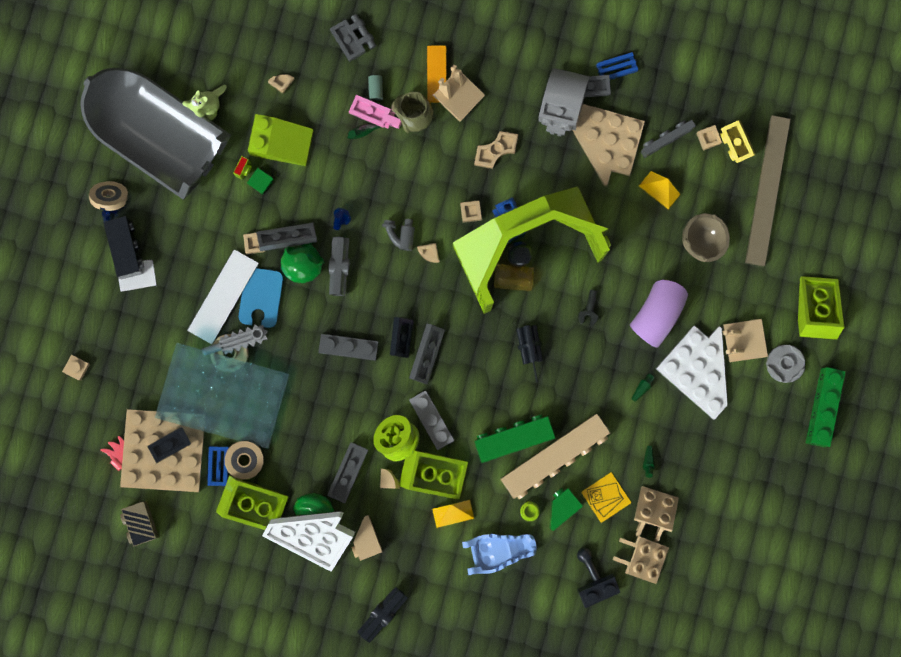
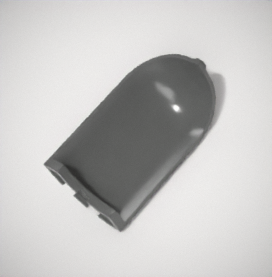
[81,68,231,200]

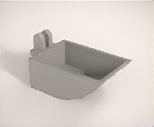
[538,68,590,136]

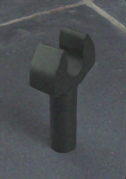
[578,290,598,326]

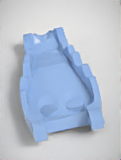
[462,534,537,575]

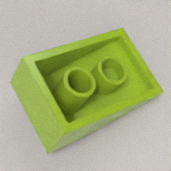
[248,114,313,166]
[798,276,844,339]
[399,450,468,500]
[216,476,288,530]

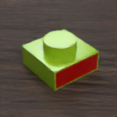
[233,156,251,180]

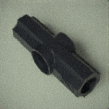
[357,587,408,643]

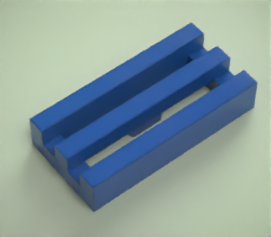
[596,52,638,80]
[208,447,229,486]

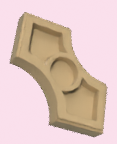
[474,131,518,169]

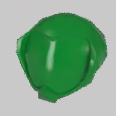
[281,243,324,283]
[294,493,335,517]

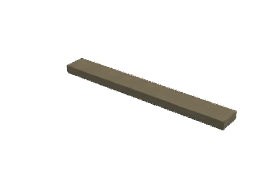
[745,116,790,267]

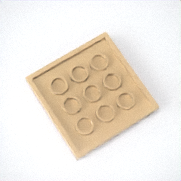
[120,409,205,492]

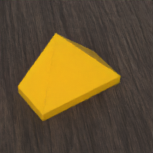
[639,171,680,209]
[432,500,474,528]

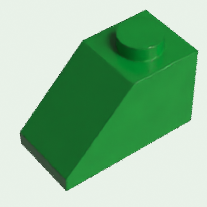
[549,488,583,531]

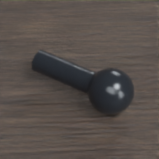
[577,547,601,581]

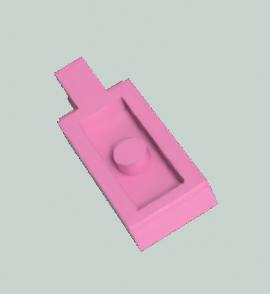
[349,95,402,129]

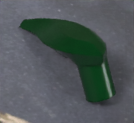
[347,124,381,139]

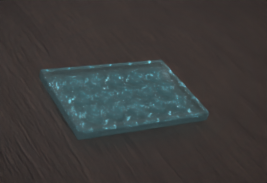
[155,343,289,448]

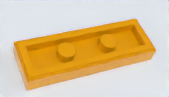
[427,46,446,103]

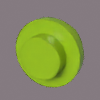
[520,502,540,521]

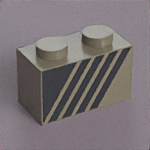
[120,501,159,547]

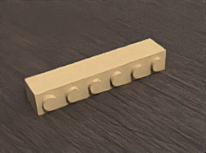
[500,414,610,499]

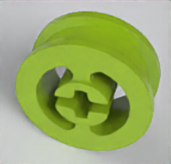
[374,415,419,461]

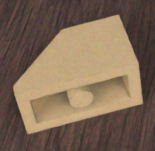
[351,515,383,561]

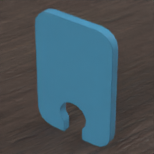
[239,268,283,328]

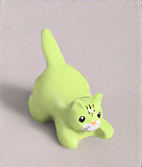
[182,85,227,120]

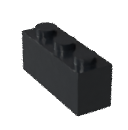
[103,216,145,280]

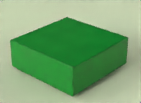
[247,168,274,195]

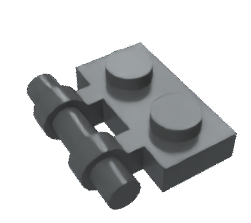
[330,14,377,62]

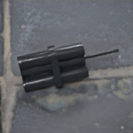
[516,325,543,382]

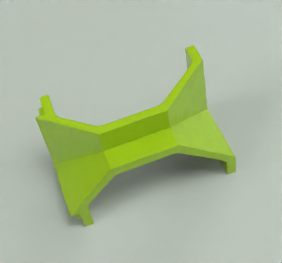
[453,187,611,314]

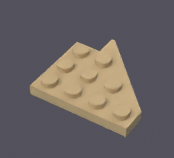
[572,104,645,186]

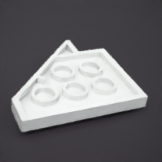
[656,326,727,420]
[262,512,355,571]

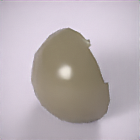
[682,213,730,262]

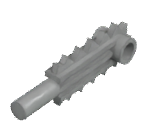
[202,325,268,356]

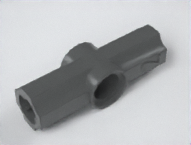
[329,237,349,296]

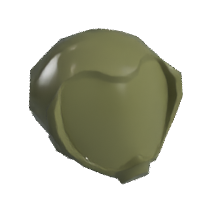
[391,92,433,133]

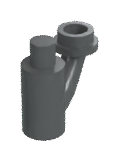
[382,219,415,251]

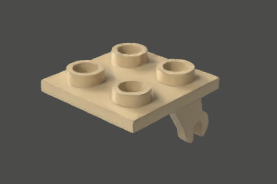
[433,65,485,121]
[723,319,768,362]
[634,486,679,543]
[613,536,669,584]

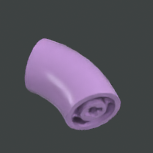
[630,280,688,348]

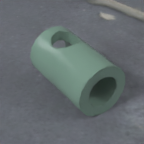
[368,75,383,101]

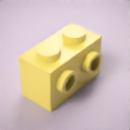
[720,120,756,163]

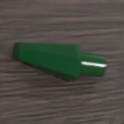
[631,374,654,402]
[643,445,655,478]

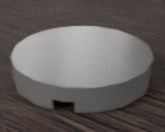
[766,345,805,383]

